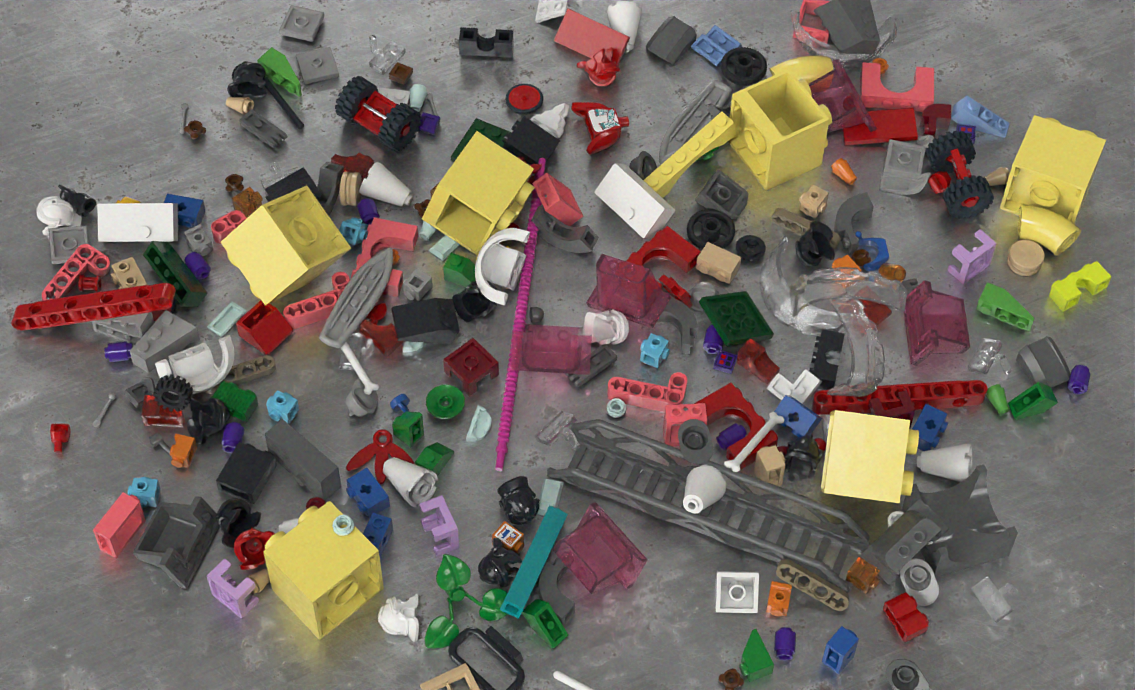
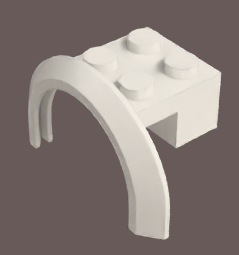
[475,228,530,305]
[155,335,235,394]

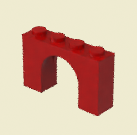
[615,226,701,307]
[694,382,778,470]

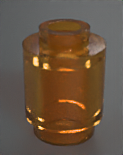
[879,263,906,284]

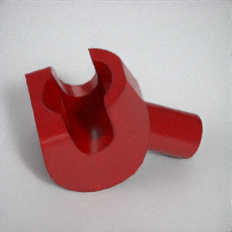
[50,424,71,453]

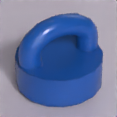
[390,394,410,413]

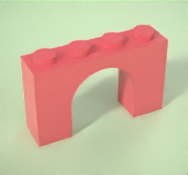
[860,62,934,112]
[351,217,418,297]

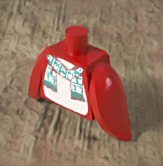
[571,102,629,156]

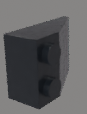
[391,298,460,344]

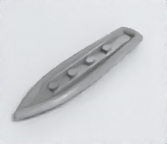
[659,80,732,164]
[319,247,393,348]

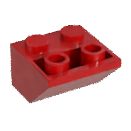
[236,300,293,355]

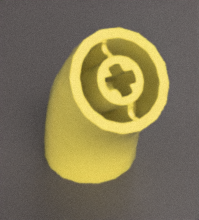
[769,56,833,90]
[1018,204,1081,255]

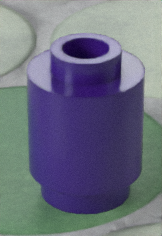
[357,198,380,227]
[184,252,211,280]
[703,324,723,354]
[104,341,133,363]
[1068,365,1091,394]
[221,422,245,453]
[716,423,747,451]
[774,627,796,661]

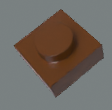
[389,62,413,85]

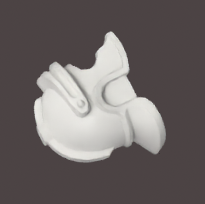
[36,196,81,236]
[584,309,629,345]
[378,594,419,643]

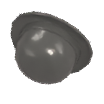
[629,151,657,180]

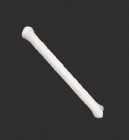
[341,342,379,395]
[724,412,785,472]

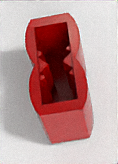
[883,592,929,642]

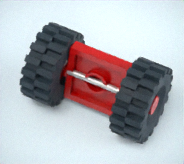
[335,76,422,152]
[926,131,994,219]

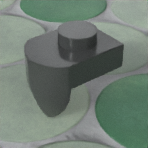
[124,377,155,408]

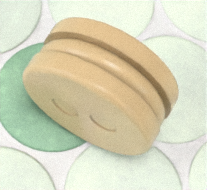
[340,171,362,207]
[1007,240,1044,276]

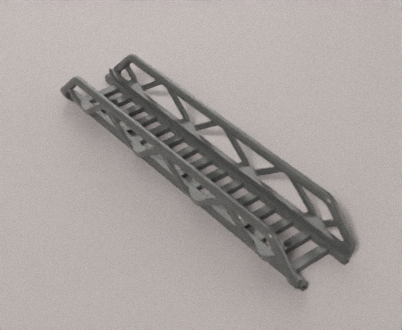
[547,419,869,593]

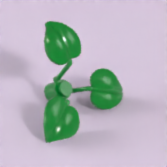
[425,554,507,649]

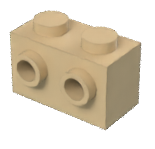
[696,242,741,284]
[110,257,147,289]
[754,445,785,491]

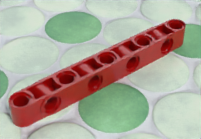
[11,283,176,331]
[812,380,987,416]

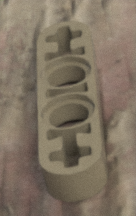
[771,208,841,249]
[204,355,276,394]
[776,559,849,611]

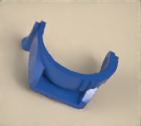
[855,231,889,271]

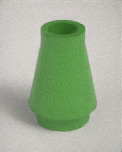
[986,384,1010,415]

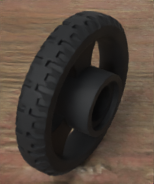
[721,47,767,86]
[687,209,735,250]

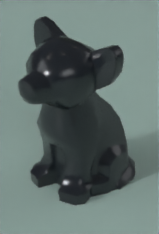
[58,184,96,217]

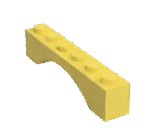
[643,112,737,198]

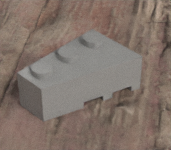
[130,310,200,373]
[91,312,154,345]

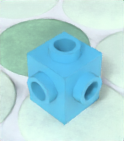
[339,217,368,246]
[640,333,670,368]
[266,390,299,424]
[128,477,161,508]

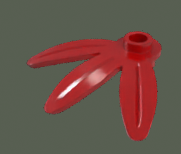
[346,429,415,484]

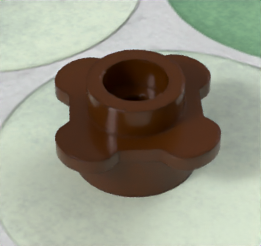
[184,120,206,139]
[225,174,244,192]
[414,199,430,218]
[851,249,871,266]
[719,668,744,690]

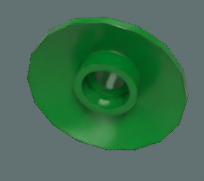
[426,385,465,419]

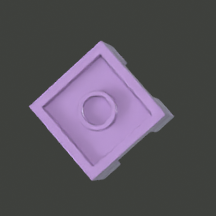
[947,229,997,285]
[419,495,459,557]
[207,558,259,619]

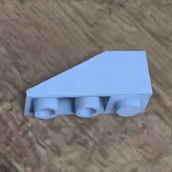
[951,96,1010,138]

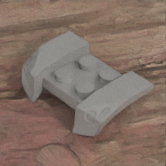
[879,135,934,195]

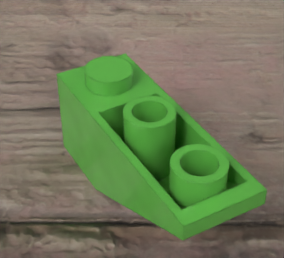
[257,47,302,97]
[976,282,1035,332]

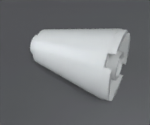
[607,1,642,53]
[359,162,413,207]
[917,443,972,482]
[383,457,438,507]
[683,465,726,514]

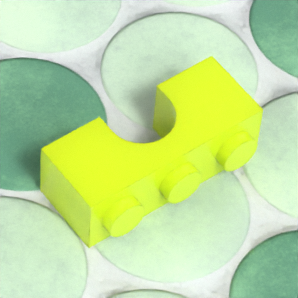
[1049,261,1111,312]

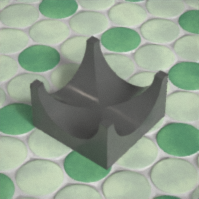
[902,464,1018,578]

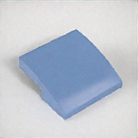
[691,25,742,67]

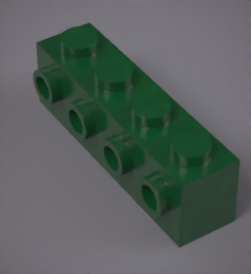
[143,241,207,307]

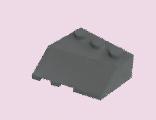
[814,0,880,54]

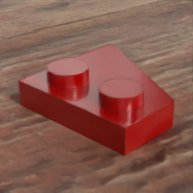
[658,274,692,308]

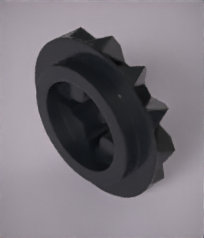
[735,235,766,262]

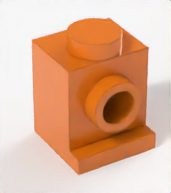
[170,434,197,468]
[766,581,792,616]

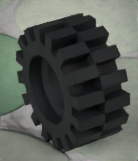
[153,374,193,412]

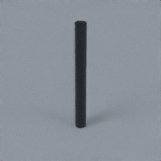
[263,77,304,129]

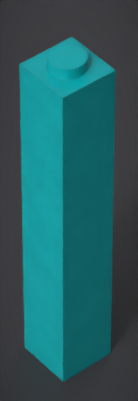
[500,505,568,619]

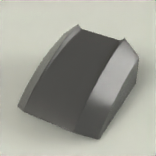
[646,16,697,64]
[695,169,748,220]
[1016,336,1071,388]

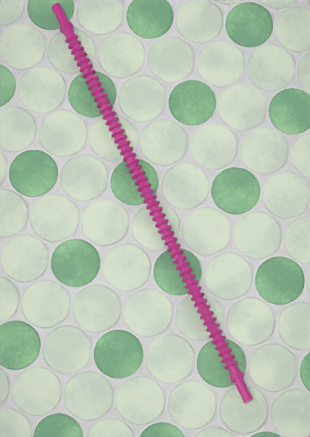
[495,158,546,471]

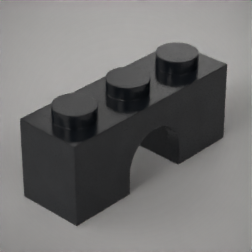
[459,27,514,58]
[809,329,845,390]

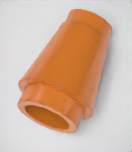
[831,158,857,185]

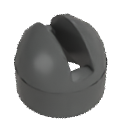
[529,307,544,322]

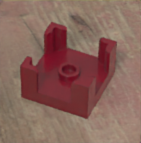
[443,338,499,397]
[868,391,915,429]

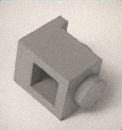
[184,224,213,256]
[403,268,433,301]

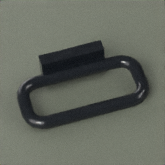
[448,626,525,690]

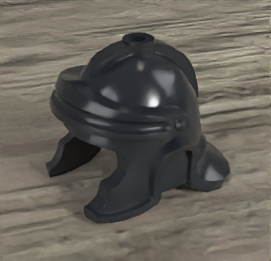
[227,61,267,98]
[795,221,835,267]
[452,281,498,322]
[187,398,230,444]
[784,433,824,479]
[497,476,540,525]
[216,498,261,548]
[478,538,522,588]

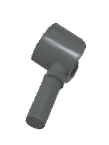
[149,433,171,454]

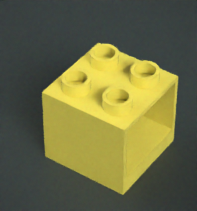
[728,69,832,191]
[1000,115,1106,224]
[422,131,535,256]
[221,186,351,306]
[820,410,919,503]
[263,501,384,640]

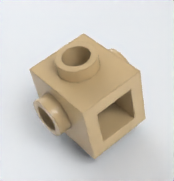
[799,184,829,219]

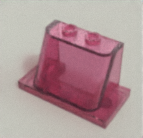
[808,59,877,133]
[586,254,671,328]
[903,280,970,366]
[511,324,592,375]
[553,502,648,594]

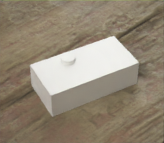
[594,163,676,239]
[97,203,178,242]

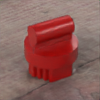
[928,171,952,194]

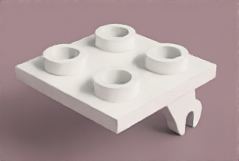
[535,0,583,23]

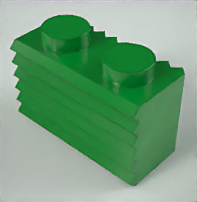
[211,381,258,422]

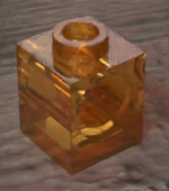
[232,187,263,218]
[845,557,880,594]

